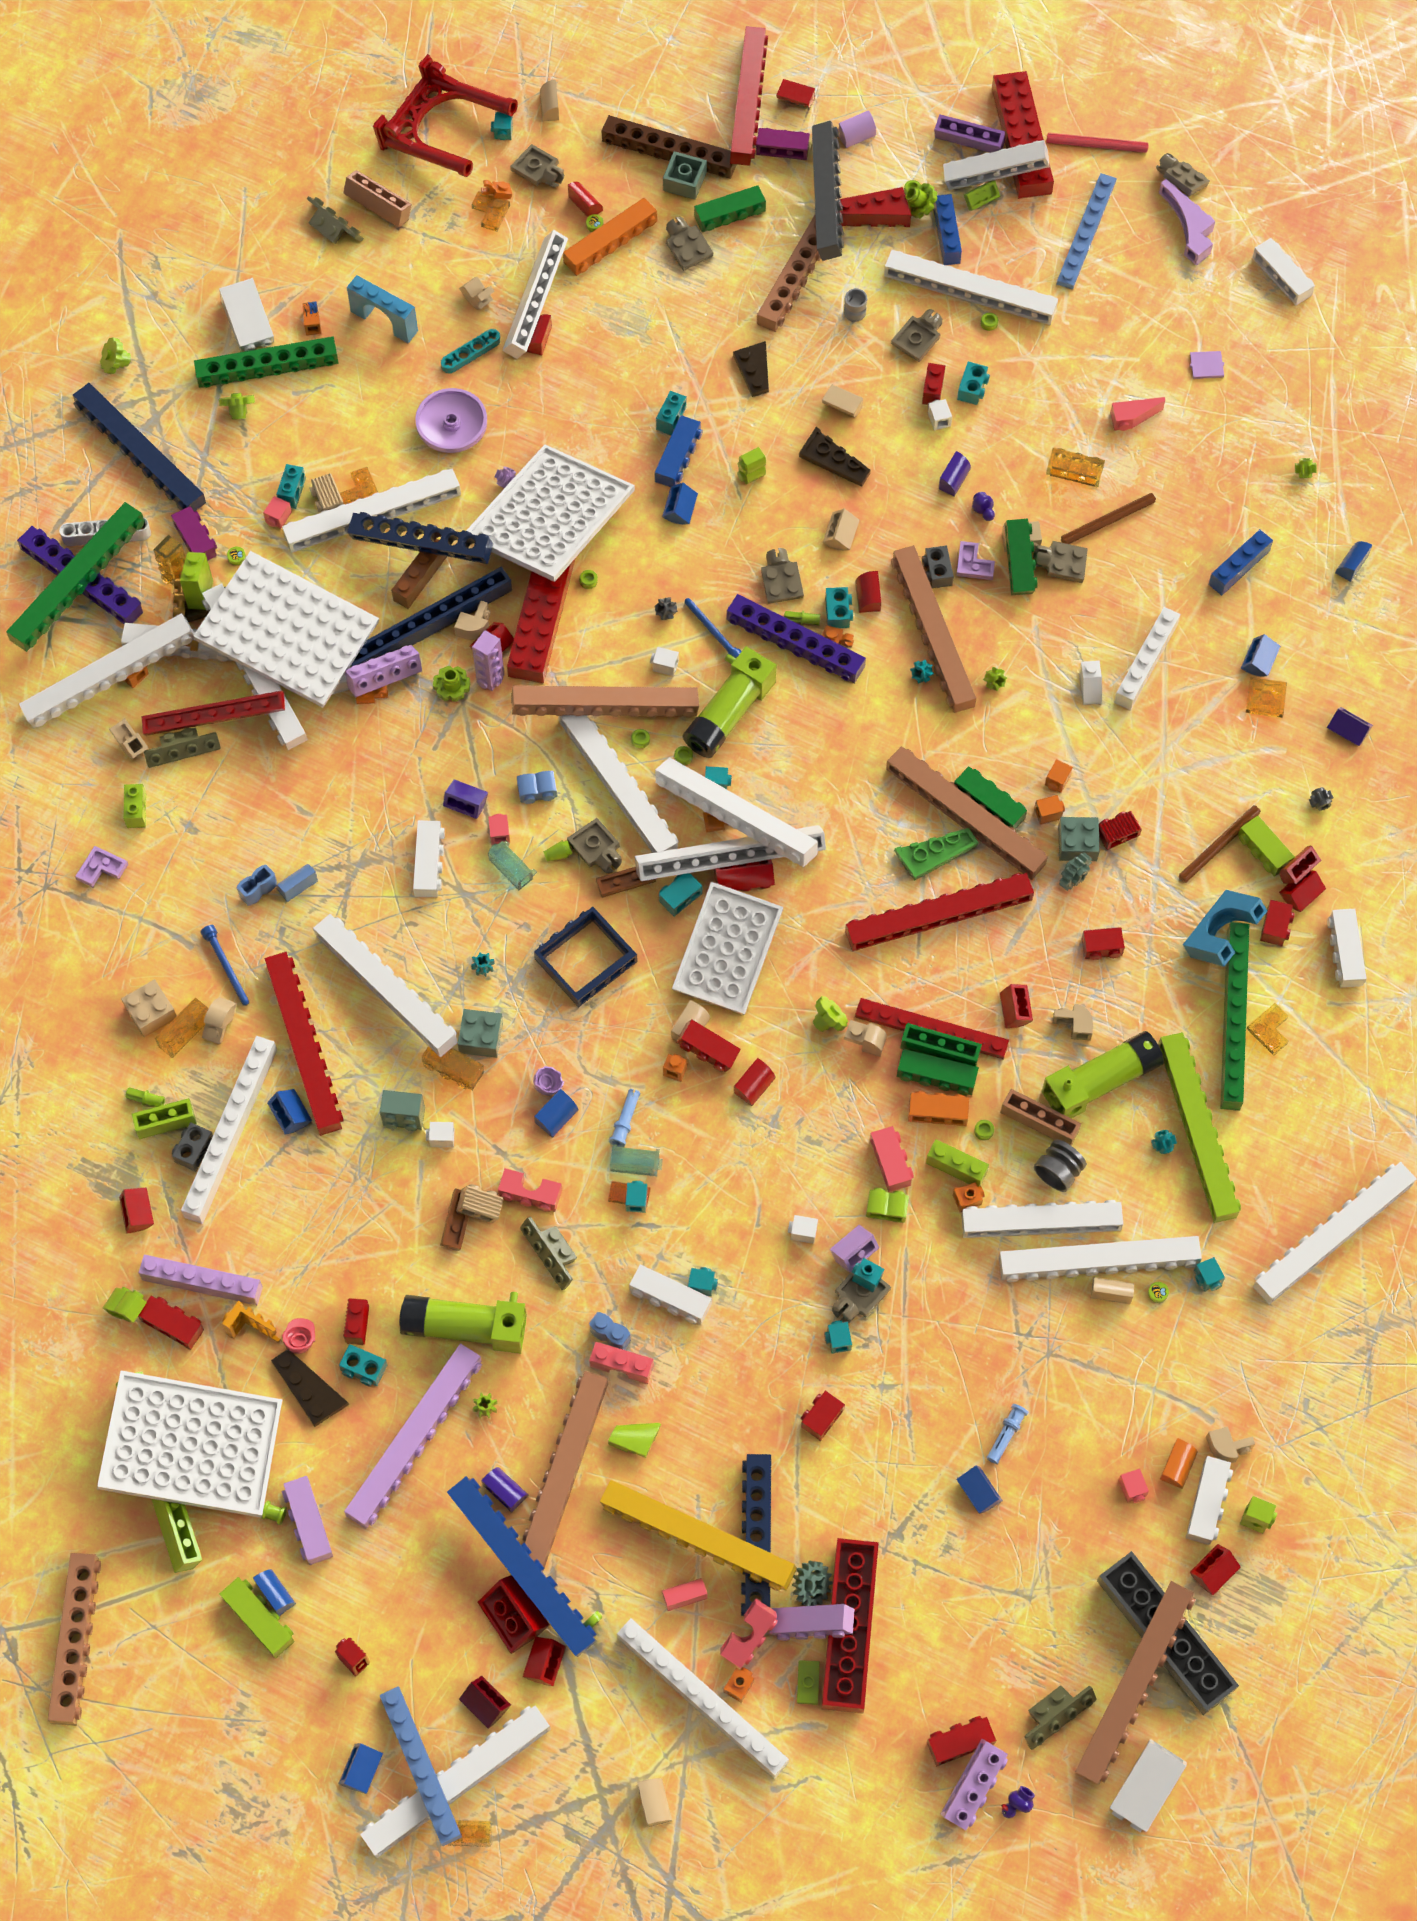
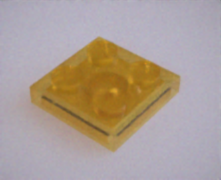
[1246,677,1287,718]

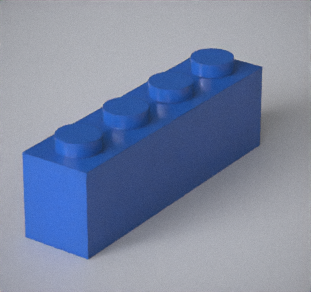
[933,194,962,265]
[655,415,703,487]
[1208,529,1273,596]

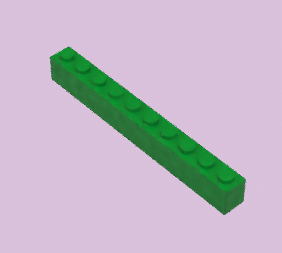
[6,502,145,652]
[1220,922,1250,1111]

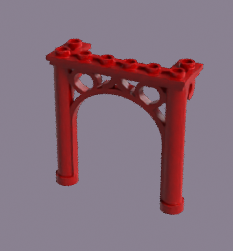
[373,54,518,177]

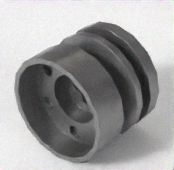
[1033,1139,1087,1192]

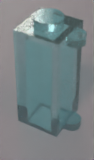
[488,841,537,890]
[610,1144,663,1176]

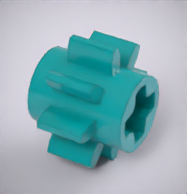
[910,660,934,683]
[471,952,495,977]
[1151,1130,1177,1154]

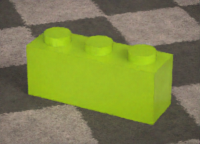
[1238,816,1295,877]
[132,1098,197,1140]
[926,1139,989,1187]

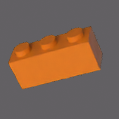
[908,1091,969,1126]

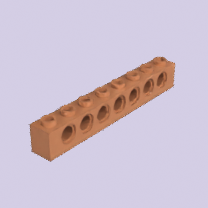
[757,215,821,332]
[48,1553,101,1726]

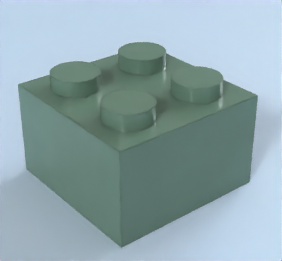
[663,151,707,200]
[1058,817,1100,861]
[458,1009,503,1058]
[380,1090,425,1131]

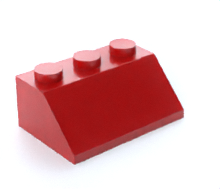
[714,859,775,891]
[477,1575,550,1654]

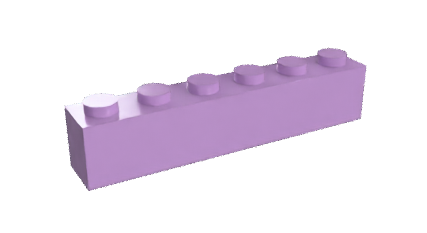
[138,1254,263,1305]

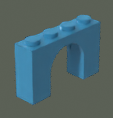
[346,275,418,343]
[1183,890,1267,966]

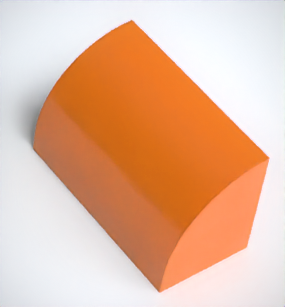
[1160,1438,1198,1489]

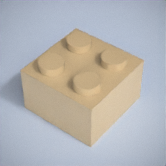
[121,979,177,1037]

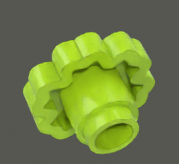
[905,183,937,219]
[100,337,131,374]
[219,393,255,419]
[433,666,471,702]
[813,996,848,1032]

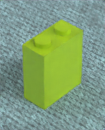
[180,552,213,610]

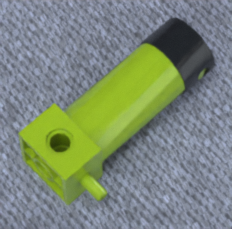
[683,646,777,758]
[1041,1031,1164,1118]
[399,1292,527,1354]

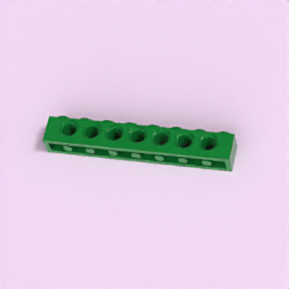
[194,336,339,388]

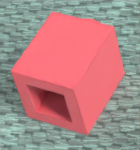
[263,496,292,529]
[488,814,510,845]
[1119,1469,1149,1503]

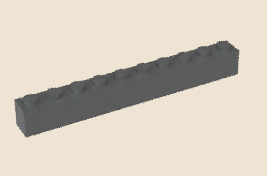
[812,121,844,261]

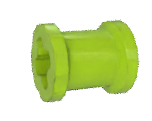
[261,1501,287,1525]

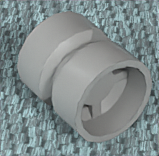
[844,288,867,321]

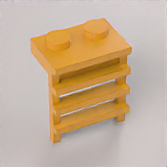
[222,1300,281,1343]

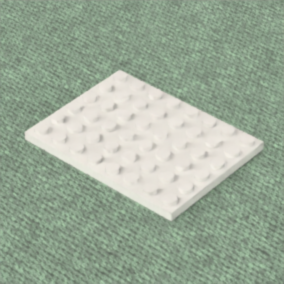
[466,444,635,582]
[193,551,379,708]
[97,1371,282,1518]

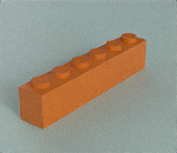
[563,198,657,276]

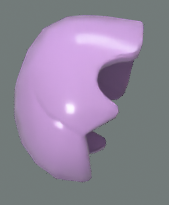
[533,1066,564,1096]

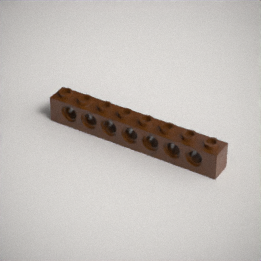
[601,115,737,179]

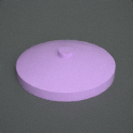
[415,388,487,453]

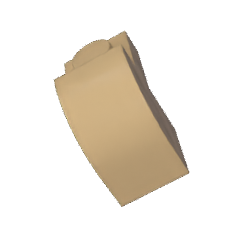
[459,276,495,310]
[454,601,490,640]
[109,718,148,759]
[202,997,237,1044]
[1052,1003,1093,1041]
[844,1020,887,1057]
[1206,1426,1255,1463]

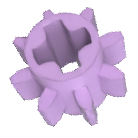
[494,467,516,488]

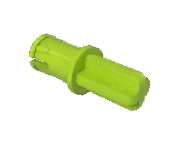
[784,611,821,626]
[125,1087,165,1107]

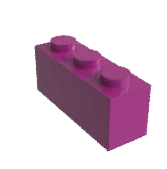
[756,128,810,160]
[171,506,217,561]

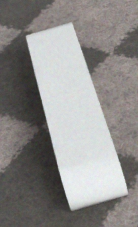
[59,517,151,546]

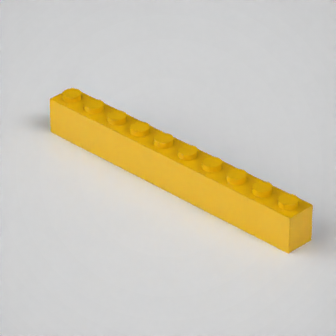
[600,1480,797,1591]

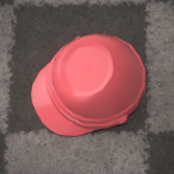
[282,1318,315,1354]

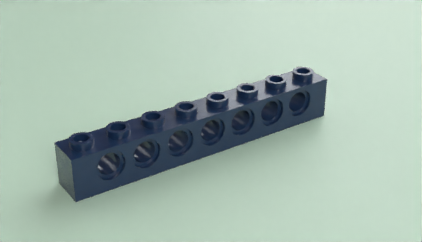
[347,512,493,564]
[741,1454,771,1616]

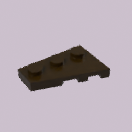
[733,341,769,397]

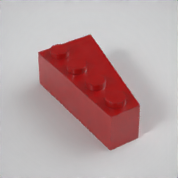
[840,187,911,227]

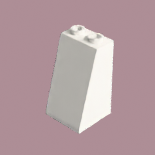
[219,278,274,352]
[1110,1739,1187,1832]

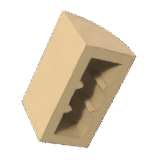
[540,80,559,121]
[822,384,863,417]
[823,508,859,550]
[671,1000,710,1041]
[1091,1277,1134,1304]
[637,1778,673,1827]

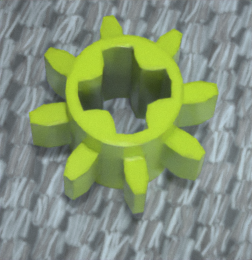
[1295,458,1317,478]
[983,667,1007,691]
[473,1393,497,1418]

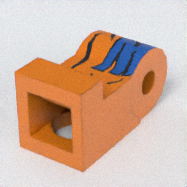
[302,301,322,336]

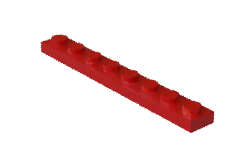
[141,691,285,736]
[855,998,1009,1060]

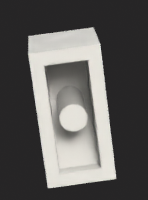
[1079,661,1102,705]

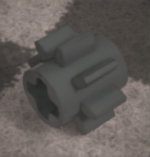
[654,597,678,620]
[1309,787,1334,811]

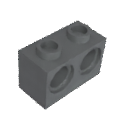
[922,545,954,589]
[172,1122,213,1172]

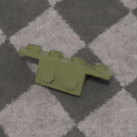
[307,196,364,244]
[144,727,221,768]
[520,1217,577,1290]
[1025,1685,1097,1750]

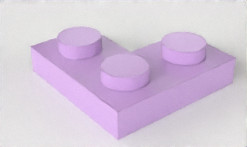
[956,541,995,580]
[75,846,128,887]

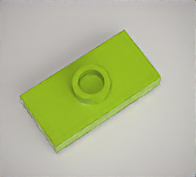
[963,180,1000,211]
[797,1660,820,1705]

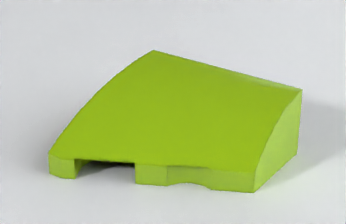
[608,1423,661,1458]

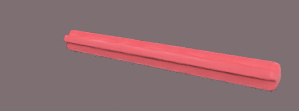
[1046,133,1149,153]

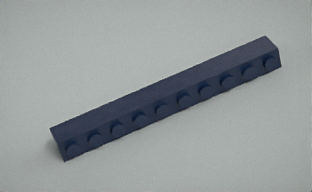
[73,383,206,512]
[349,566,512,668]

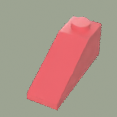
[1110,397,1165,431]

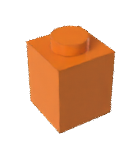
[1045,759,1073,793]
[1034,795,1065,825]

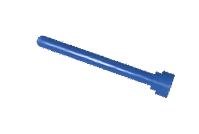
[684,598,742,658]
[200,925,249,1006]

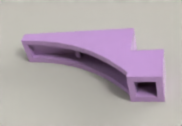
[1159,179,1215,265]

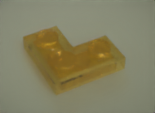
[471,191,510,232]
[340,467,379,505]
[1247,1003,1289,1056]

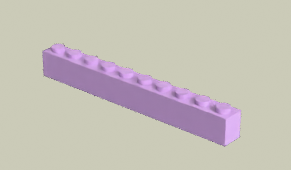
[344,1343,482,1529]

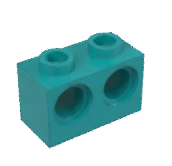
[957,361,990,405]
[656,390,687,435]
[276,464,306,509]
[825,587,853,628]
[339,1344,388,1386]

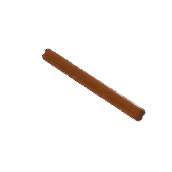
[1061,493,1156,544]
[1179,805,1261,883]

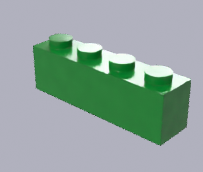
[694,185,766,232]
[1004,518,1038,595]
[954,766,1027,829]
[900,1023,982,1066]
[897,1049,979,1096]

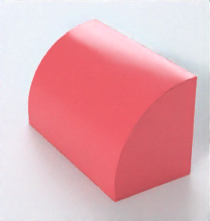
[662,1578,707,1611]

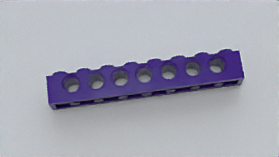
[17,526,143,624]
[726,594,866,683]

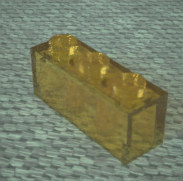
[1046,448,1105,487]
[153,535,186,586]
[155,997,209,1058]
[421,1046,485,1091]

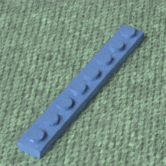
[1056,173,1117,290]
[380,1686,462,1846]

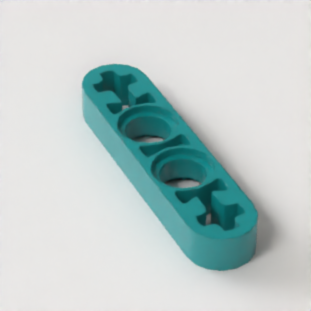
[441,329,501,374]

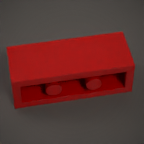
[676,1019,741,1072]
[138,1295,204,1350]
[927,1716,997,1767]

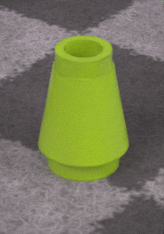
[543,840,573,862]

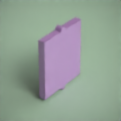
[1190,351,1224,379]

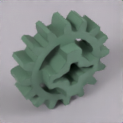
[1059,852,1092,891]
[792,1561,833,1606]

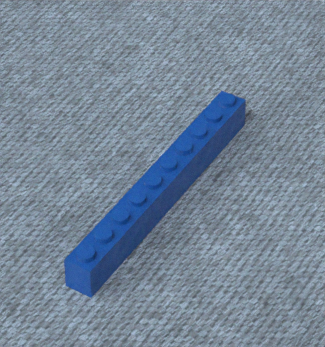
[447,1476,597,1657]

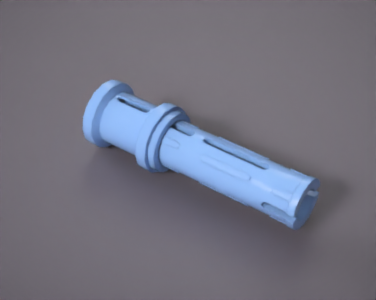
[609,1089,641,1147]
[986,1404,1029,1464]

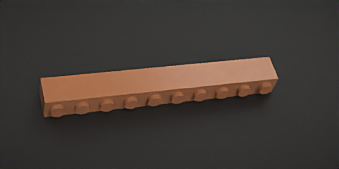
[891,545,976,713]
[511,685,699,717]
[886,746,1048,880]
[523,1371,608,1572]
[1075,1581,1196,1784]

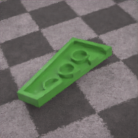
[894,828,979,881]

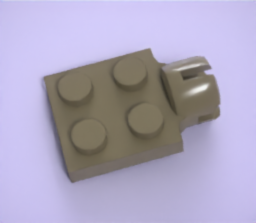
[510,144,565,188]
[1156,153,1210,196]
[666,216,714,271]
[891,309,942,362]
[1033,541,1088,583]
[761,548,804,604]
[567,818,622,873]
[832,1273,891,1323]

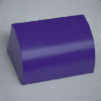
[939,451,971,497]
[1327,707,1373,746]
[443,779,488,819]
[481,1467,529,1513]

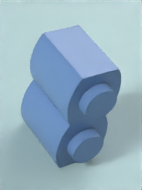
[517,771,558,804]
[237,864,277,906]
[589,1312,631,1350]

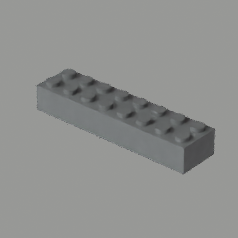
[1097,1551,1239,1716]

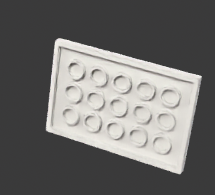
[672,882,783,1015]

